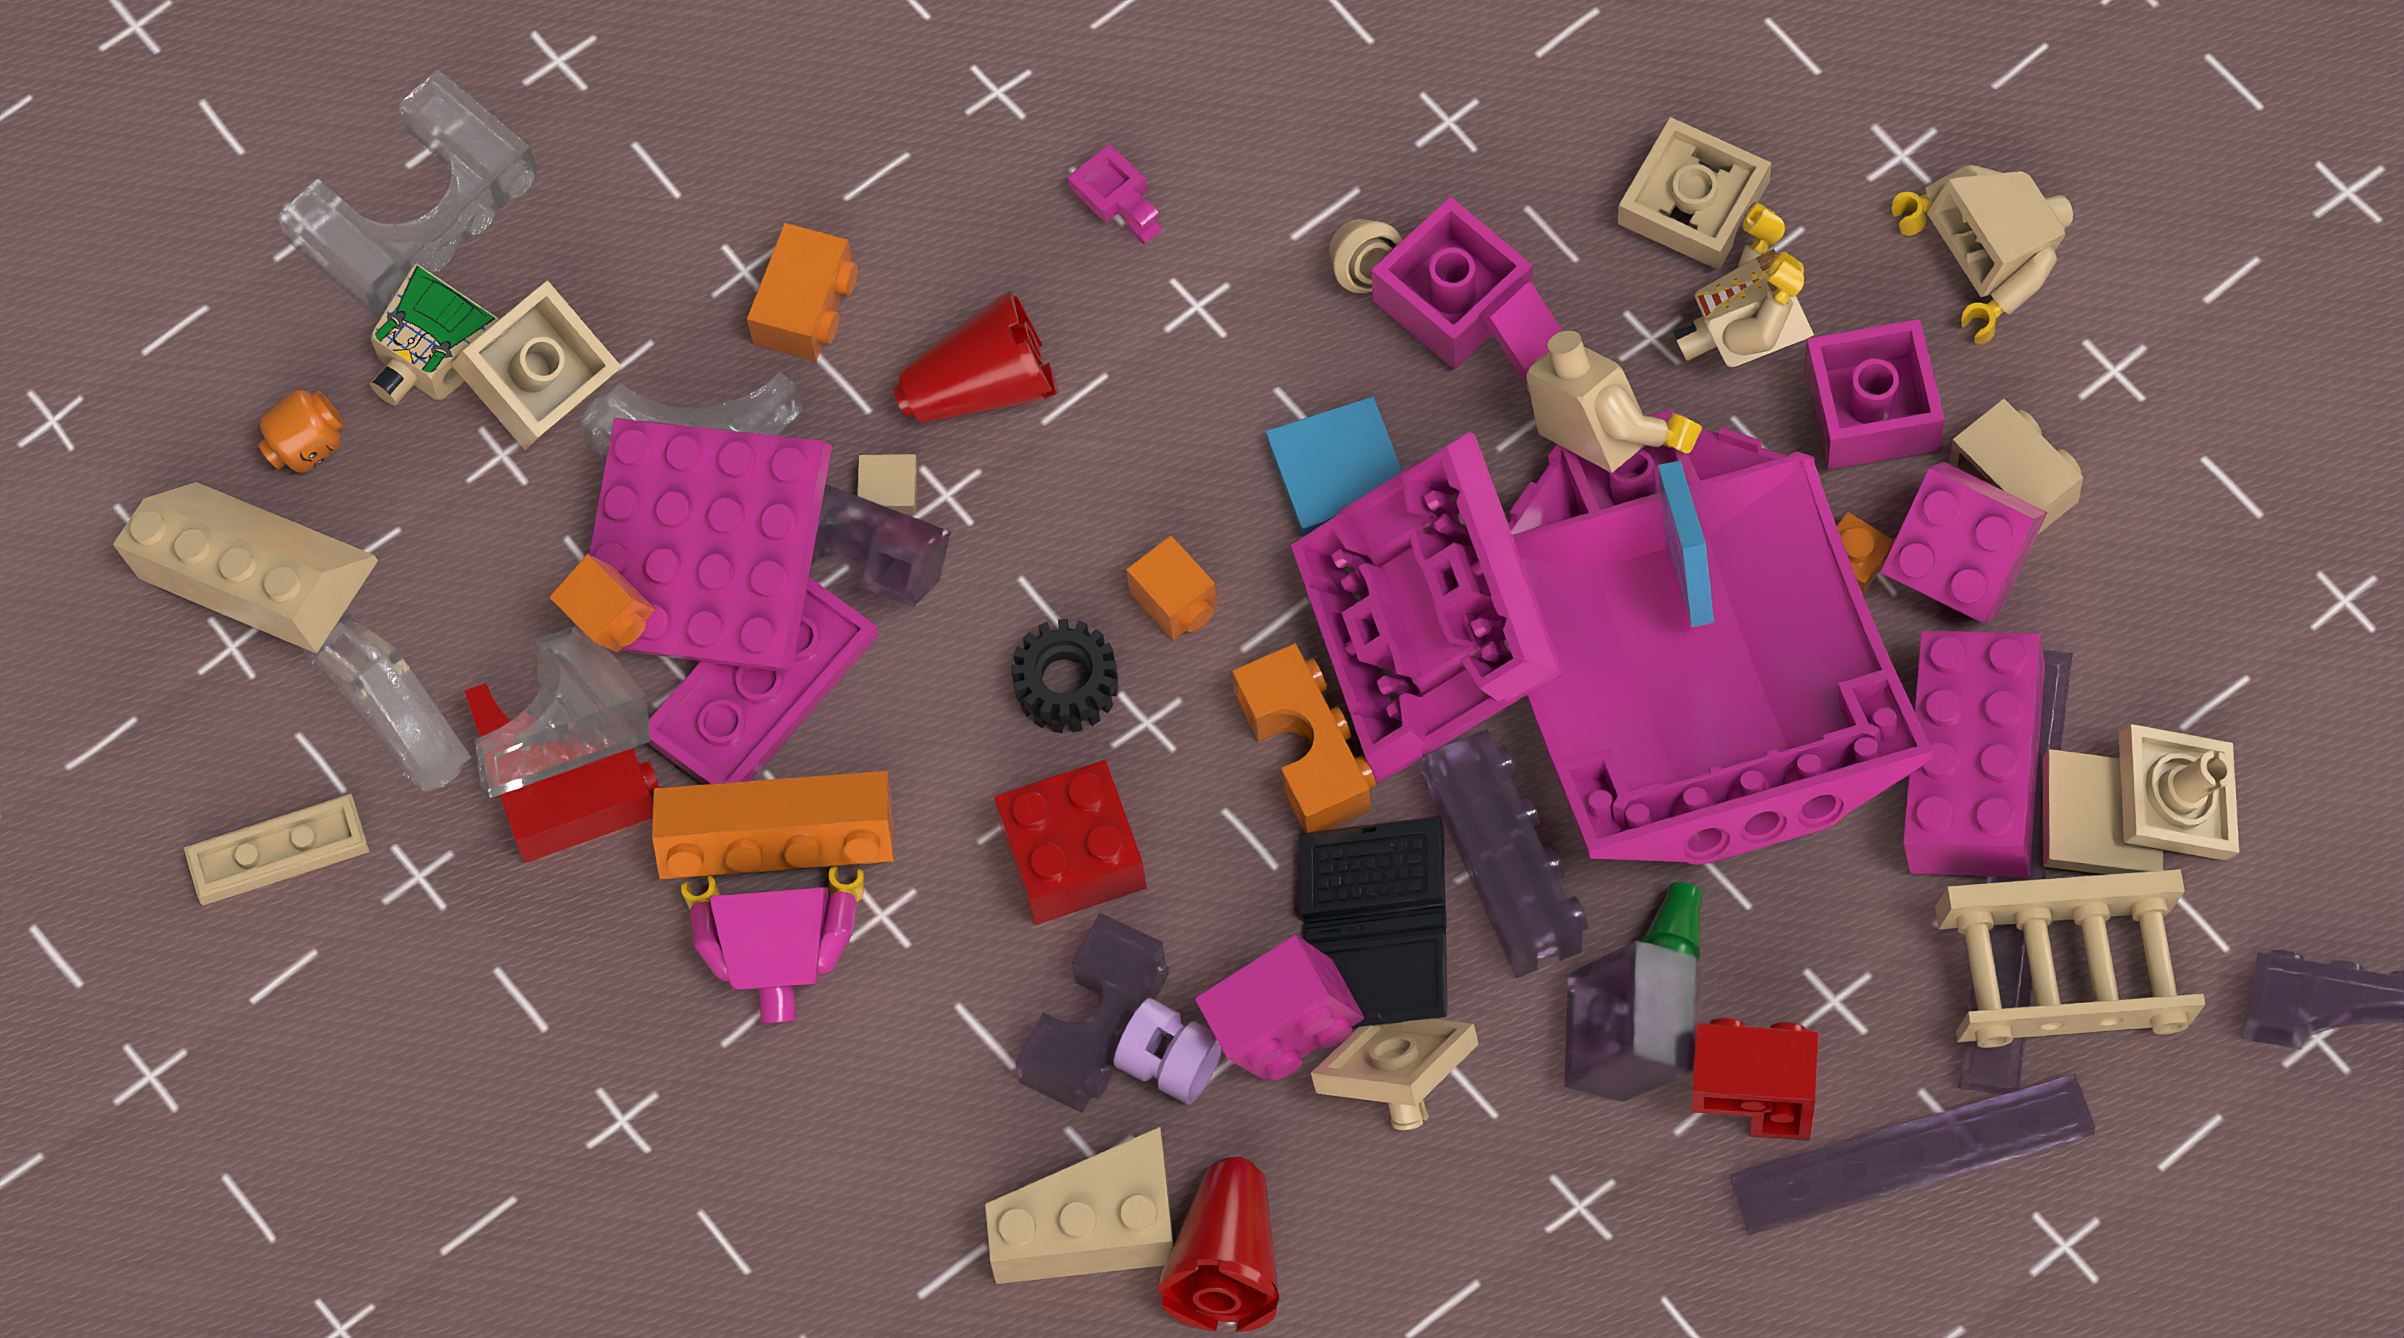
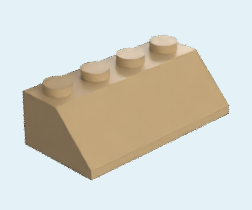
[113,482,378,654]

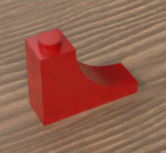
[464,683,660,863]

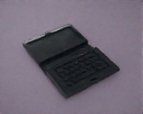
[1299,816,1448,1028]

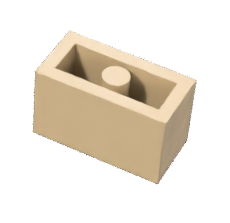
[1949,399,2083,535]

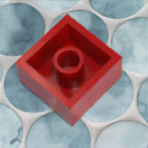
[994,759,1147,926]

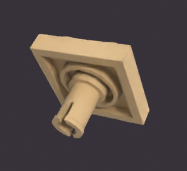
[2119,724,2239,861]

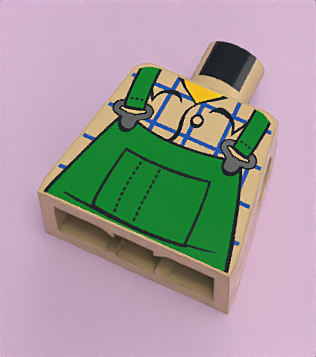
[370,263,499,406]

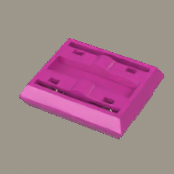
[1291,432,1563,783]

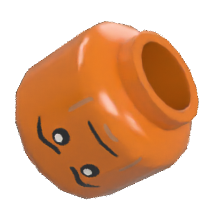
[258,389,345,474]

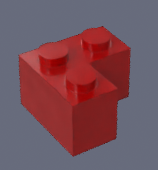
[1691,1018,1819,1141]

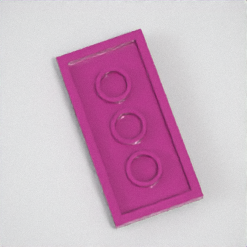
[639,577,879,785]

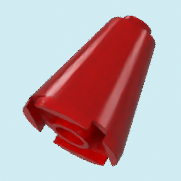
[893,291,1058,424]
[1158,1157,1279,1332]

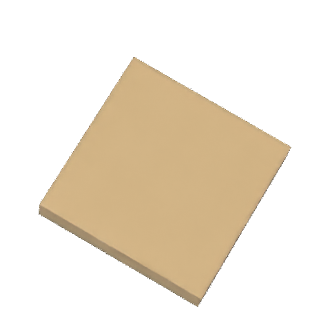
[2042,749,2163,875]

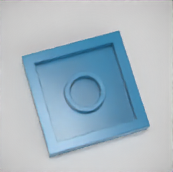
[1265,396,1402,537]
[1658,460,1714,627]

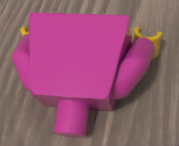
[681,866,864,1023]

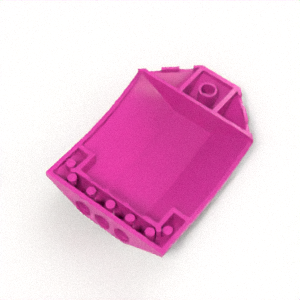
[1508,410,1933,865]

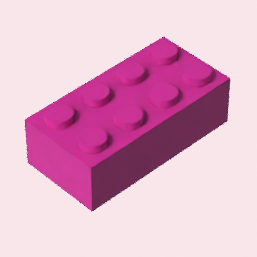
[1903,631,2045,877]

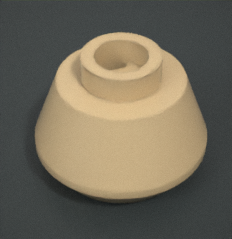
[1329,219,1402,293]

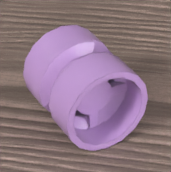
[1114,998,1223,1105]

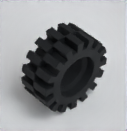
[1011,619,1119,733]

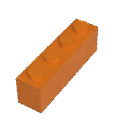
[652,770,894,879]

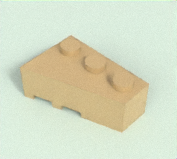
[985,1127,1174,1284]

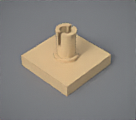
[1311,1019,1479,1130]

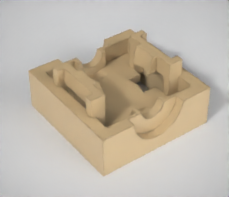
[1618,117,1771,270]

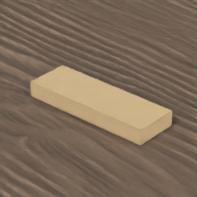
[183,793,370,906]

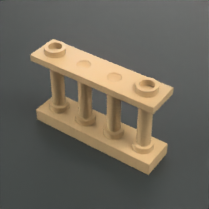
[1935,869,2205,1048]

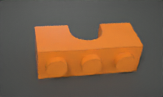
[1232,643,1376,833]

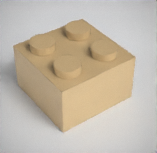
[451,280,622,450]

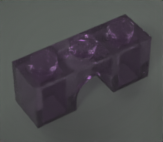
[811,484,951,608]
[1015,912,1169,1113]

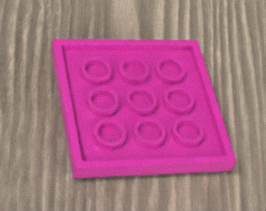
[573,418,832,672]

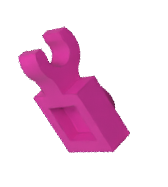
[1067,144,1162,244]

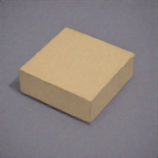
[857,454,918,515]

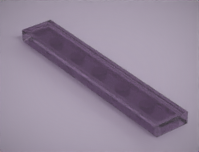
[1730,1073,2096,1235]

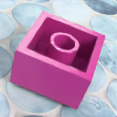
[1371,196,1533,371]
[1804,319,1945,470]
[1880,462,2048,624]
[1195,935,1365,1081]

